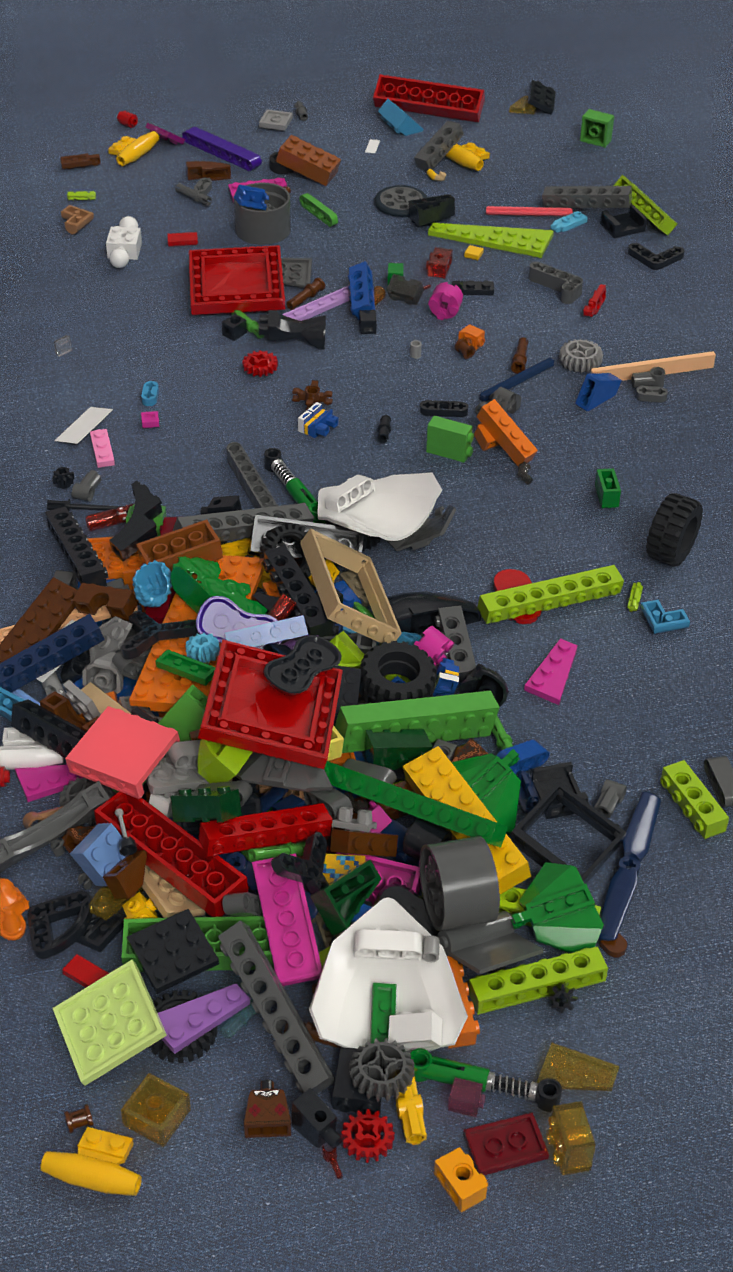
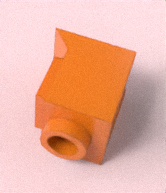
[458,324,485,350]

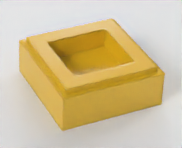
[464,245,484,260]

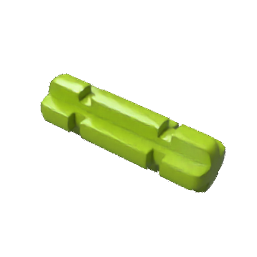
[67,191,96,200]
[627,582,643,612]

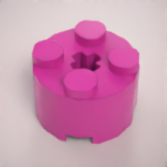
[428,282,463,320]
[414,626,454,666]

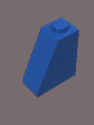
[575,373,622,411]

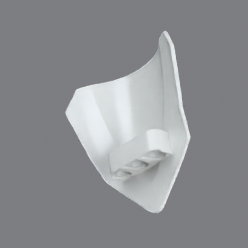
[318,472,442,541]
[309,898,468,1053]

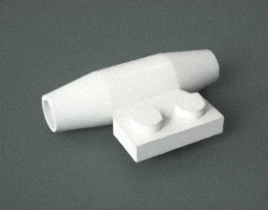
[0,727,64,770]

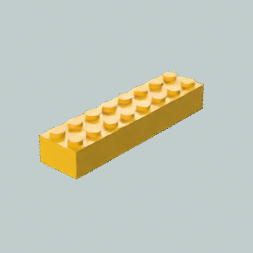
[403,746,531,894]

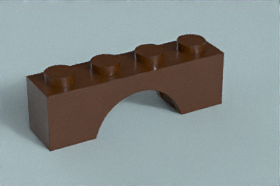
[40,691,99,732]

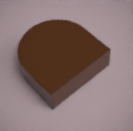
[599,933,627,958]

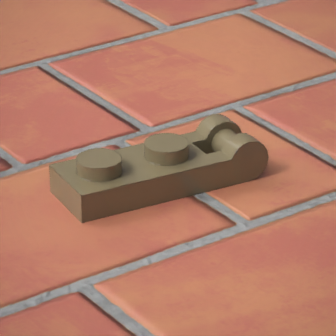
[339,570,369,607]

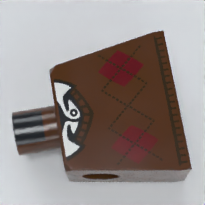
[244,1080,291,1138]

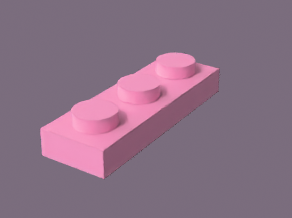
[90,429,115,468]

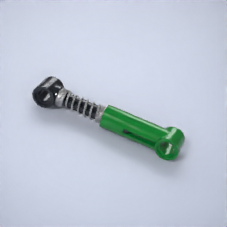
[264,448,326,524]
[410,1048,562,1112]

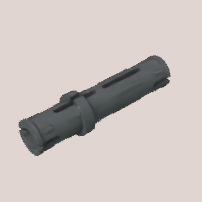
[175,183,212,206]

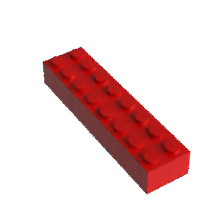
[373,74,485,122]
[94,791,249,917]

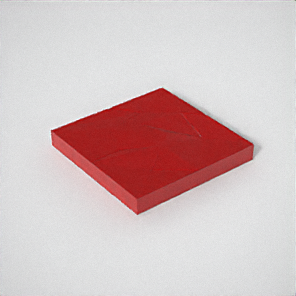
[189,245,286,315]
[198,640,343,769]

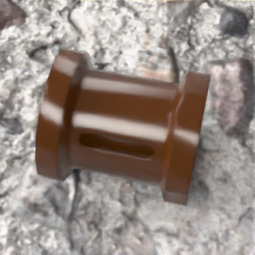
[455,338,475,359]
[64,1104,94,1133]

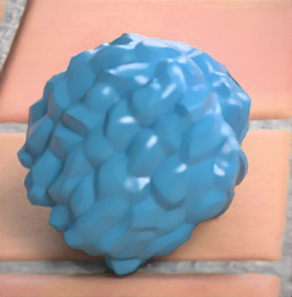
[132,560,172,607]

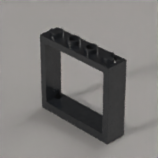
[510,781,627,884]

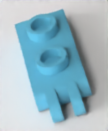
[550,211,588,233]

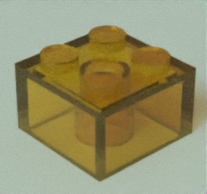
[121,1073,191,1147]
[546,1101,596,1176]

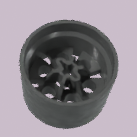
[234,182,291,245]
[419,836,500,931]

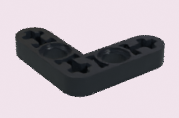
[628,243,685,270]

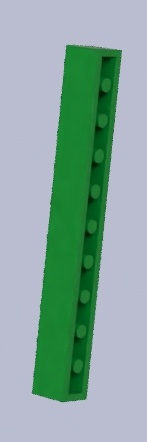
[324,761,508,848]

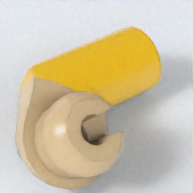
[427,169,446,181]

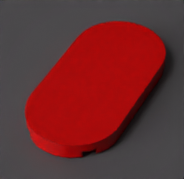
[493,569,542,624]

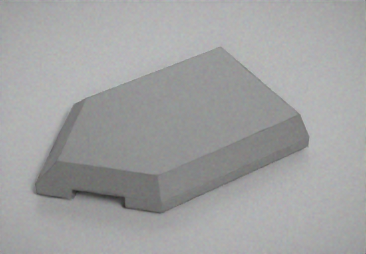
[89,616,133,663]

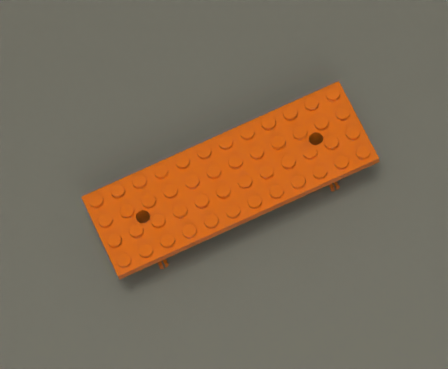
[129,555,264,717]

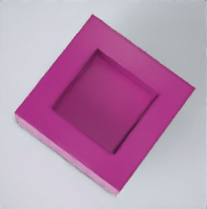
[141,411,159,428]

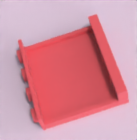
[65,706,180,799]

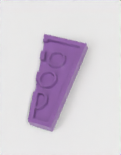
[158,984,251,1054]

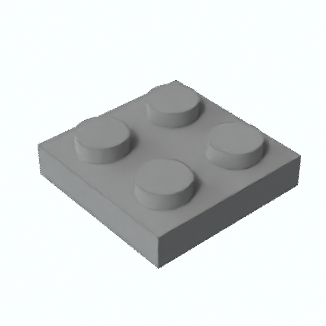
[259,109,293,131]
[63,680,101,722]

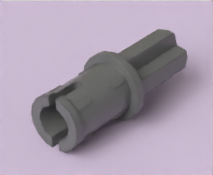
[295,101,308,121]

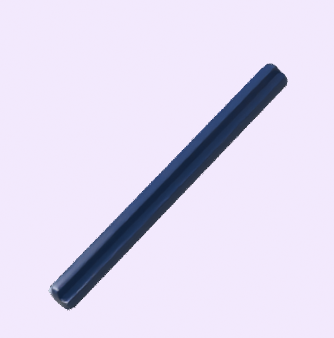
[479,357,554,401]

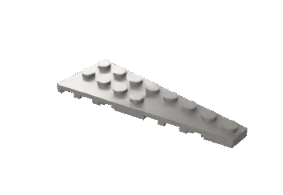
[118,696,209,795]

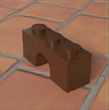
[72,583,138,621]
[330,829,398,857]

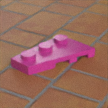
[15,764,84,802]

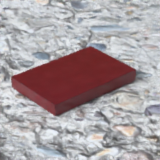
[463,1112,549,1175]

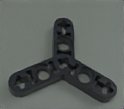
[120,612,200,659]
[271,832,328,894]

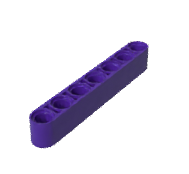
[182,126,262,171]

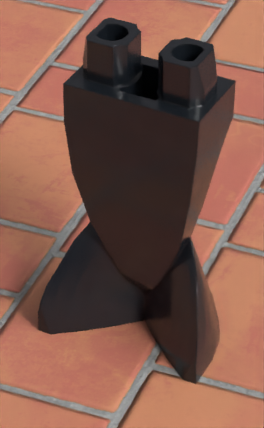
[259,310,326,349]

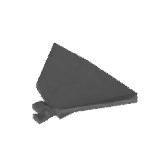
[386,505,456,552]
[235,752,333,792]

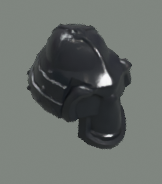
[458,664,509,707]

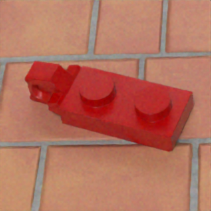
[583,284,606,317]

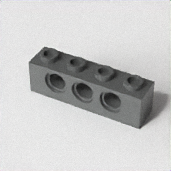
[414,120,464,171]
[435,605,476,683]

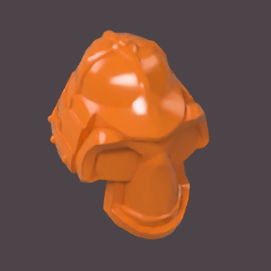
[0,878,30,941]

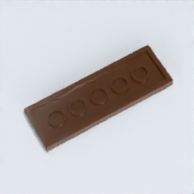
[0,577,78,663]

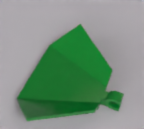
[451,749,521,834]
[511,862,604,953]

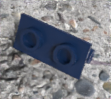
[517,771,541,813]

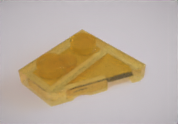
[509,96,536,114]

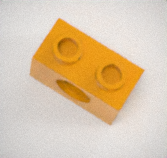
[434,1147,488,1212]

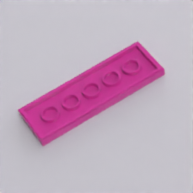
[252,853,322,986]

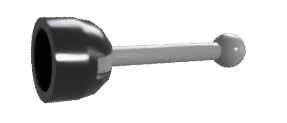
[115,808,137,856]

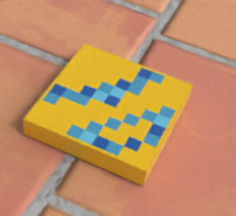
[323,854,366,884]

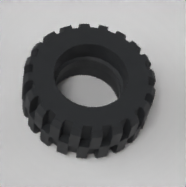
[646,493,703,566]
[359,641,437,704]

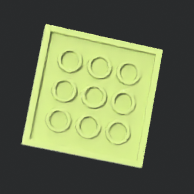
[53,960,167,1086]

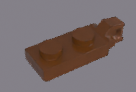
[60,153,101,169]

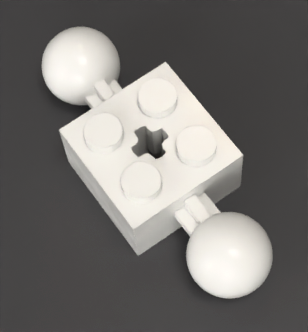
[106,216,142,268]

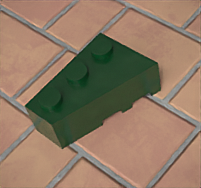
[365,729,433,770]
[171,786,242,822]
[310,859,382,936]

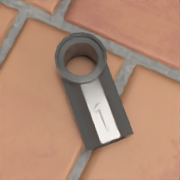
[631,367,665,388]
[72,470,102,502]
[594,779,627,818]

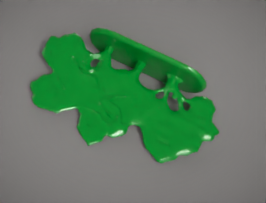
[171,556,267,614]

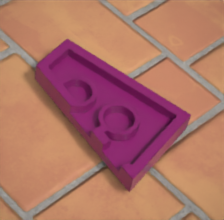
[145,122,185,145]

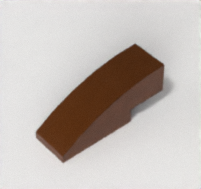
[186,161,231,181]

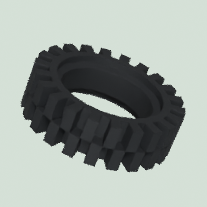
[260,523,311,577]
[148,990,217,1063]

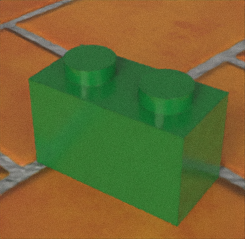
[595,468,621,508]

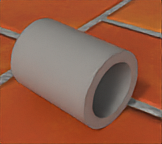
[410,340,422,359]
[423,936,440,962]

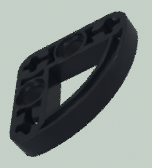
[27,891,93,959]

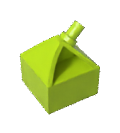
[330,631,365,669]
[198,739,252,783]

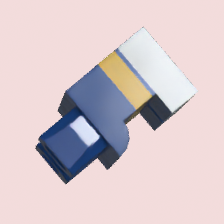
[298,402,338,438]
[433,658,459,697]

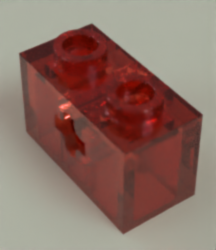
[426,247,453,279]

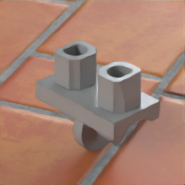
[332,807,377,832]

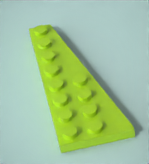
[428,223,554,258]

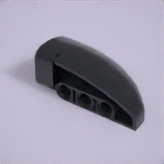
[387,591,481,637]

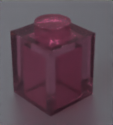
[448,1077,486,1117]

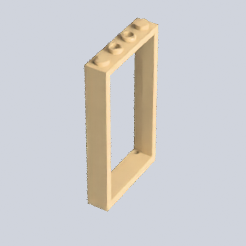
[300,528,402,643]

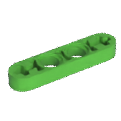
[299,193,338,227]

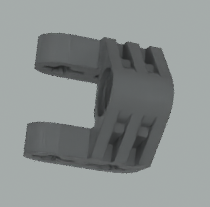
[475,387,521,415]

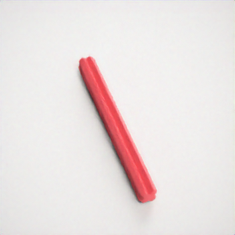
[486,206,573,216]

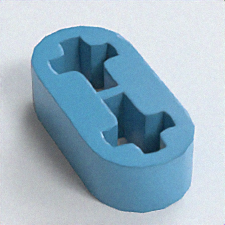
[141,381,159,406]

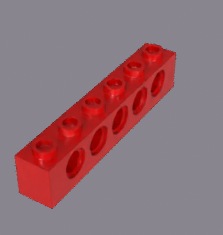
[199,803,333,857]

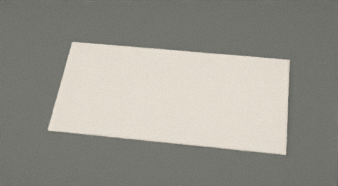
[55,407,113,444]

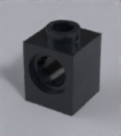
[359,310,377,334]
[222,314,247,341]

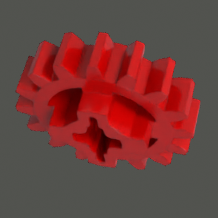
[243,350,278,377]
[341,1109,394,1163]

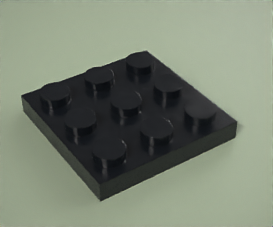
[127,909,219,994]

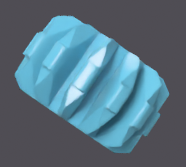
[185,632,220,664]

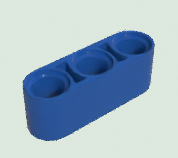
[497,739,550,774]

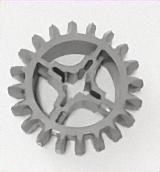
[559,339,603,374]

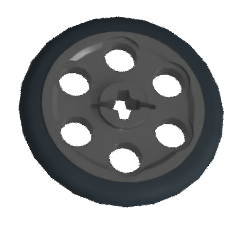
[374,185,428,217]

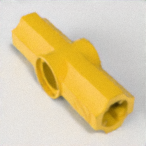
[396,1075,427,1145]

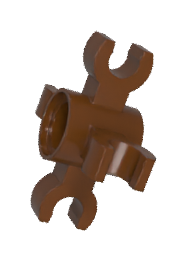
[292,380,333,411]

